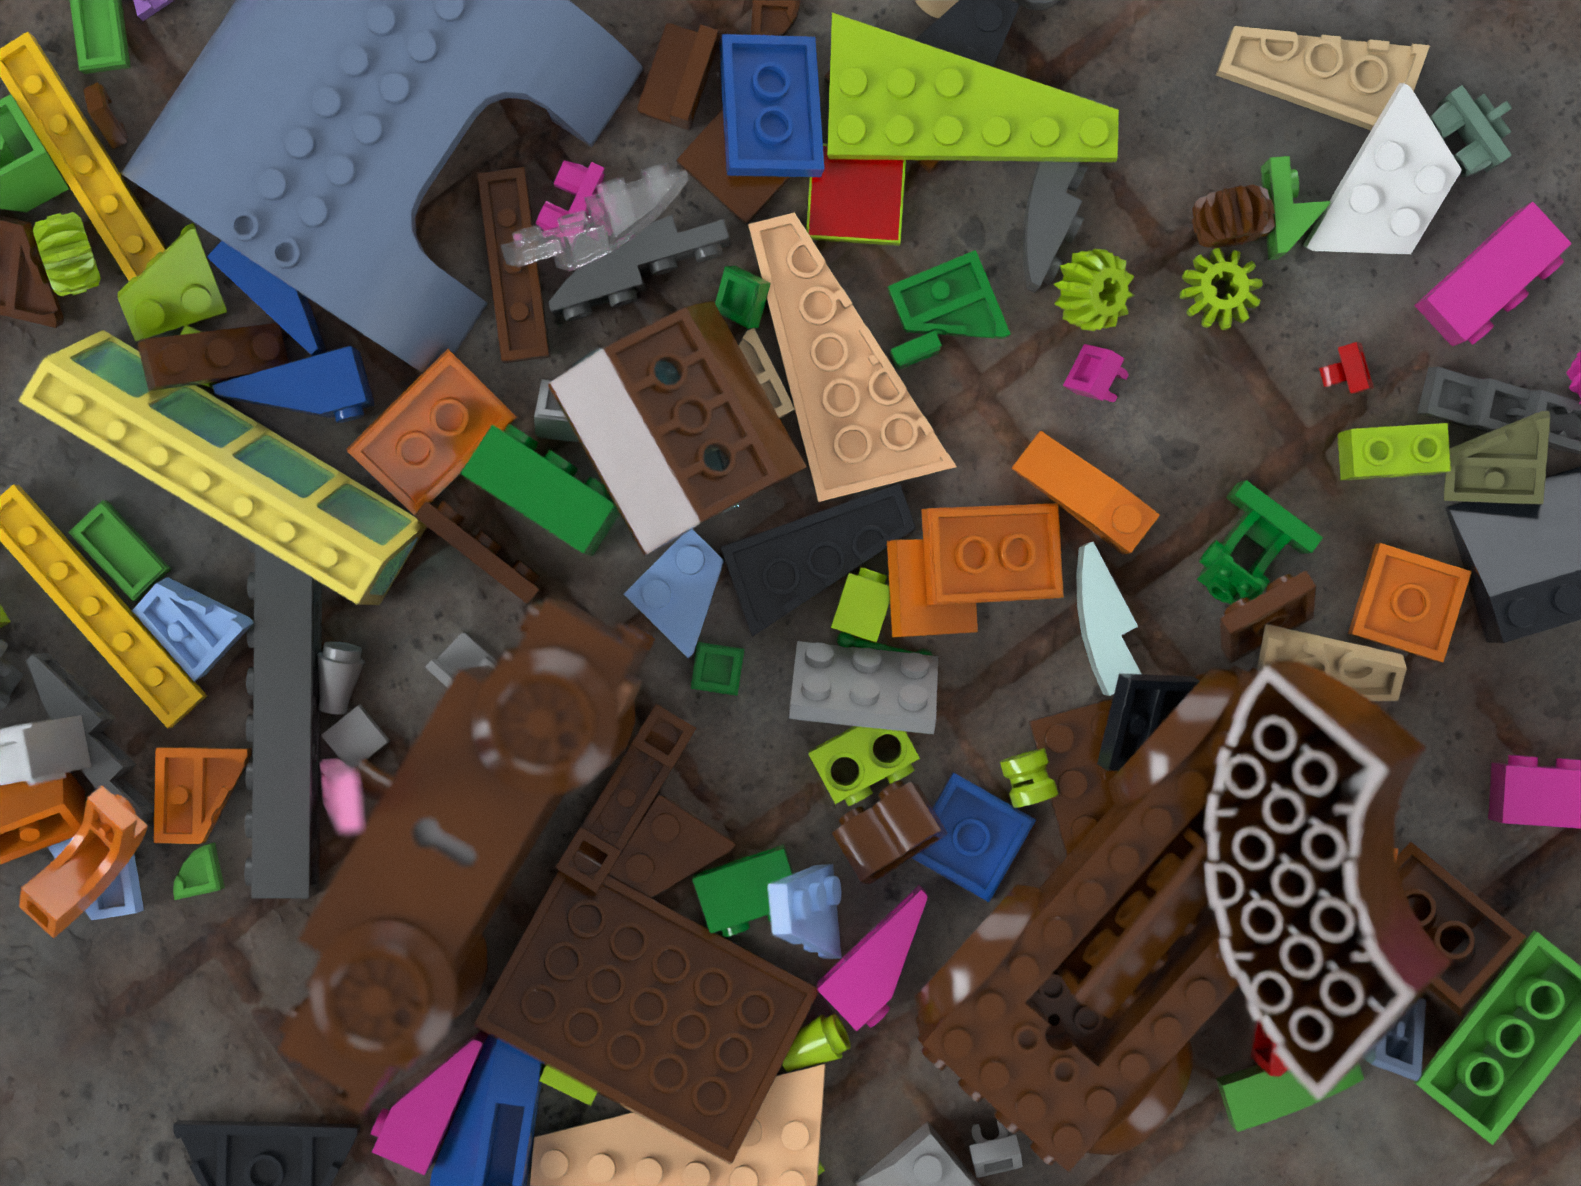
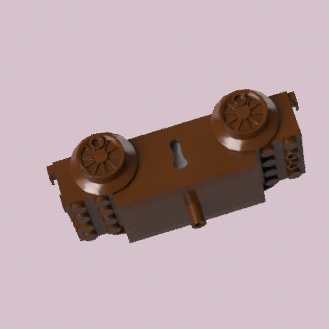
[277,599,657,1115]

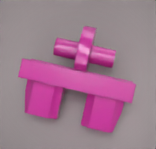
[536,161,621,252]

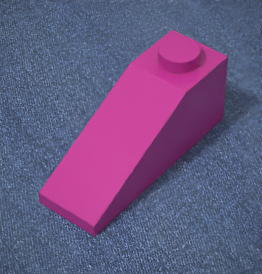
[817,885,928,1031]
[371,1031,488,1175]

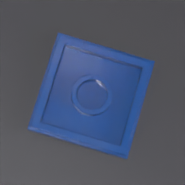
[911,772,1036,902]

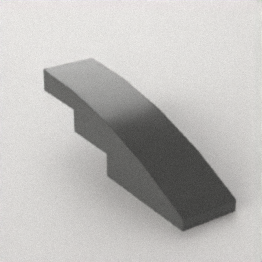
[1417,367,1581,455]
[26,653,154,823]

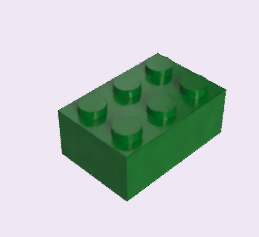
[460,424,620,556]

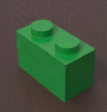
[692,844,794,937]

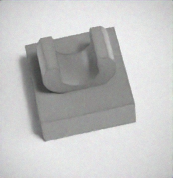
[970,1120,1023,1178]

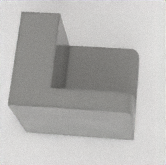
[425,633,498,688]

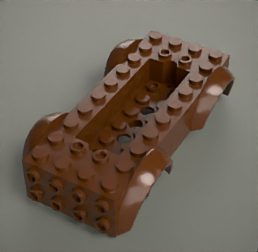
[915,665,1401,1172]

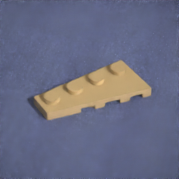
[1216,26,1430,130]

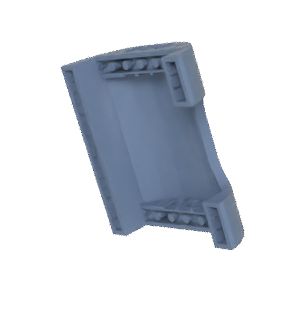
[121,0,643,373]

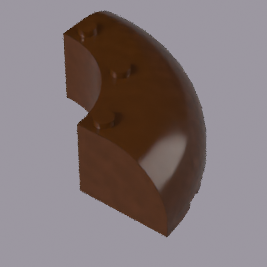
[1205,660,1452,1101]

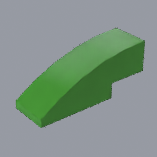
[1216,1063,1364,1132]

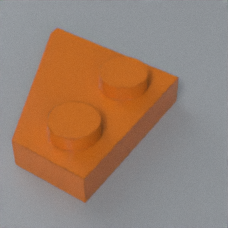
[154,747,252,844]

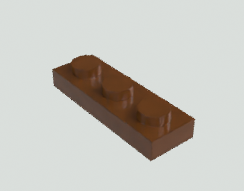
[137,323,289,391]
[414,501,544,605]

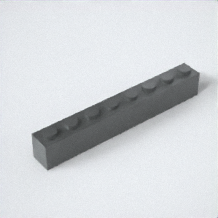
[244,539,322,899]

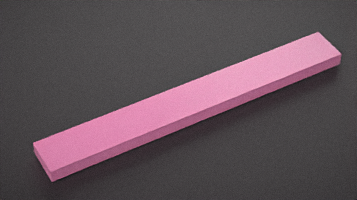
[319,758,362,832]

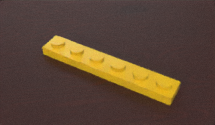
[0,31,167,281]
[0,484,207,728]

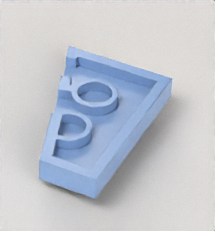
[768,864,842,959]

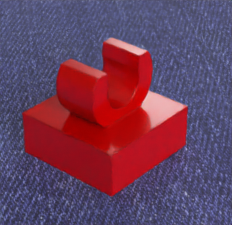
[1319,342,1374,394]

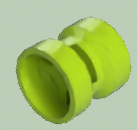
[999,748,1059,808]

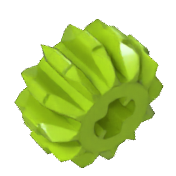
[33,212,101,296]
[1180,248,1263,330]
[1053,249,1135,331]

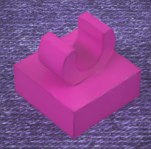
[1063,344,1129,402]

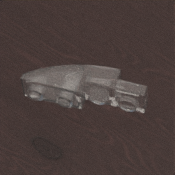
[501,163,689,271]

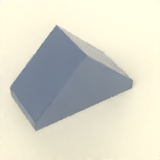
[1364,998,1426,1081]

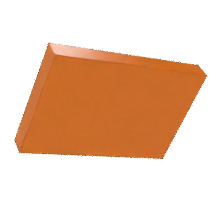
[347,349,517,515]
[921,503,1064,605]

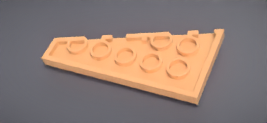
[748,212,957,502]

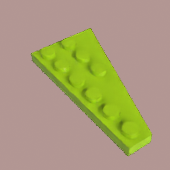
[827,13,1119,162]

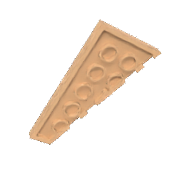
[530,1063,826,1186]

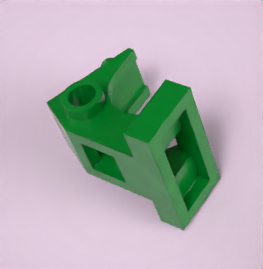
[1196,480,1323,605]

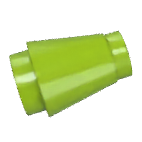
[782,1014,851,1072]

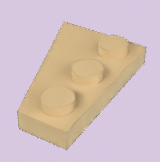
[1257,624,1407,701]

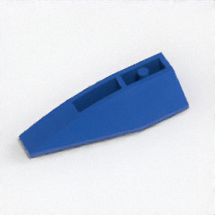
[430,1034,544,1186]

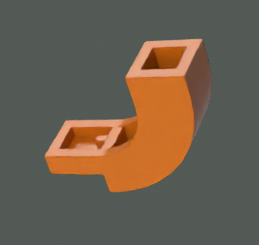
[19,786,148,939]

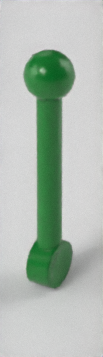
[837,632,933,656]

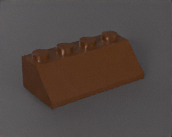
[1056,825,1209,1019]

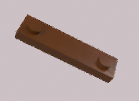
[477,167,551,363]

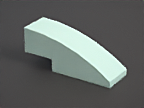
[1076,542,1141,696]

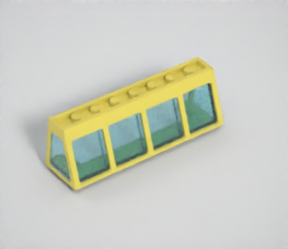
[18,330,427,605]

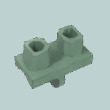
[1430,85,1512,178]

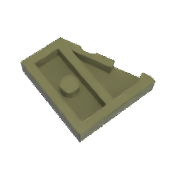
[1444,411,1550,504]

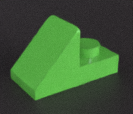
[1261,156,1331,260]

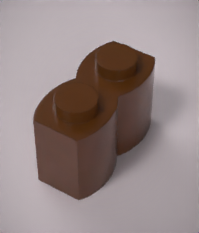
[832,780,948,884]

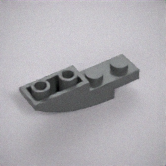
[1022,98,1104,293]
[548,215,730,321]

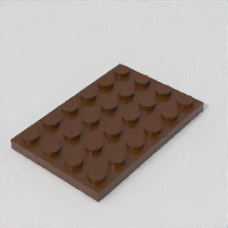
[474,870,819,1164]

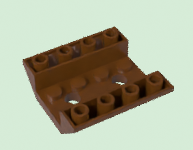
[548,300,806,556]

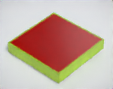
[806,143,906,246]

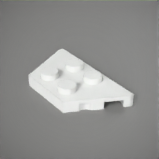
[1303,83,1462,254]

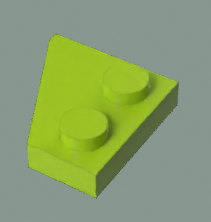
[117,223,227,342]

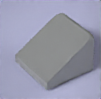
[534,379,580,442]

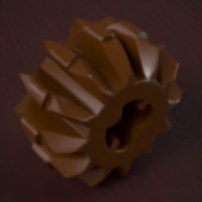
[1192,184,1275,249]

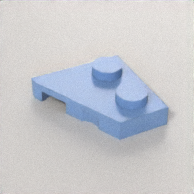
[624,529,724,658]

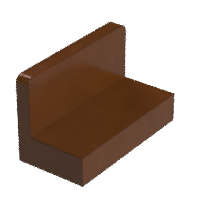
[637,23,720,131]

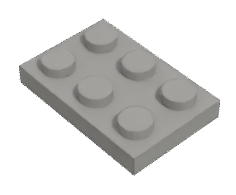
[789,641,938,734]

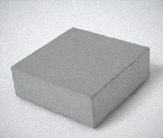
[321,705,390,771]

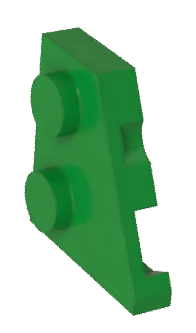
[887,250,1011,339]

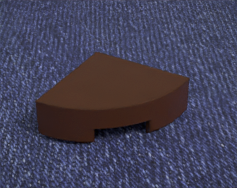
[751,0,800,36]
[83,82,128,149]

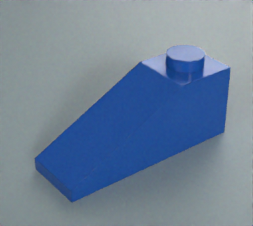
[207,241,327,356]
[213,346,375,423]

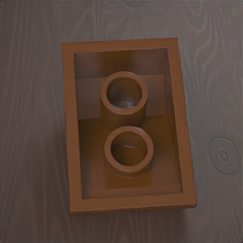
[1396,842,1526,1017]

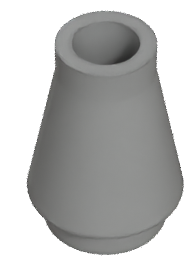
[317,642,365,715]

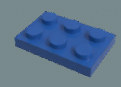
[719,34,825,177]

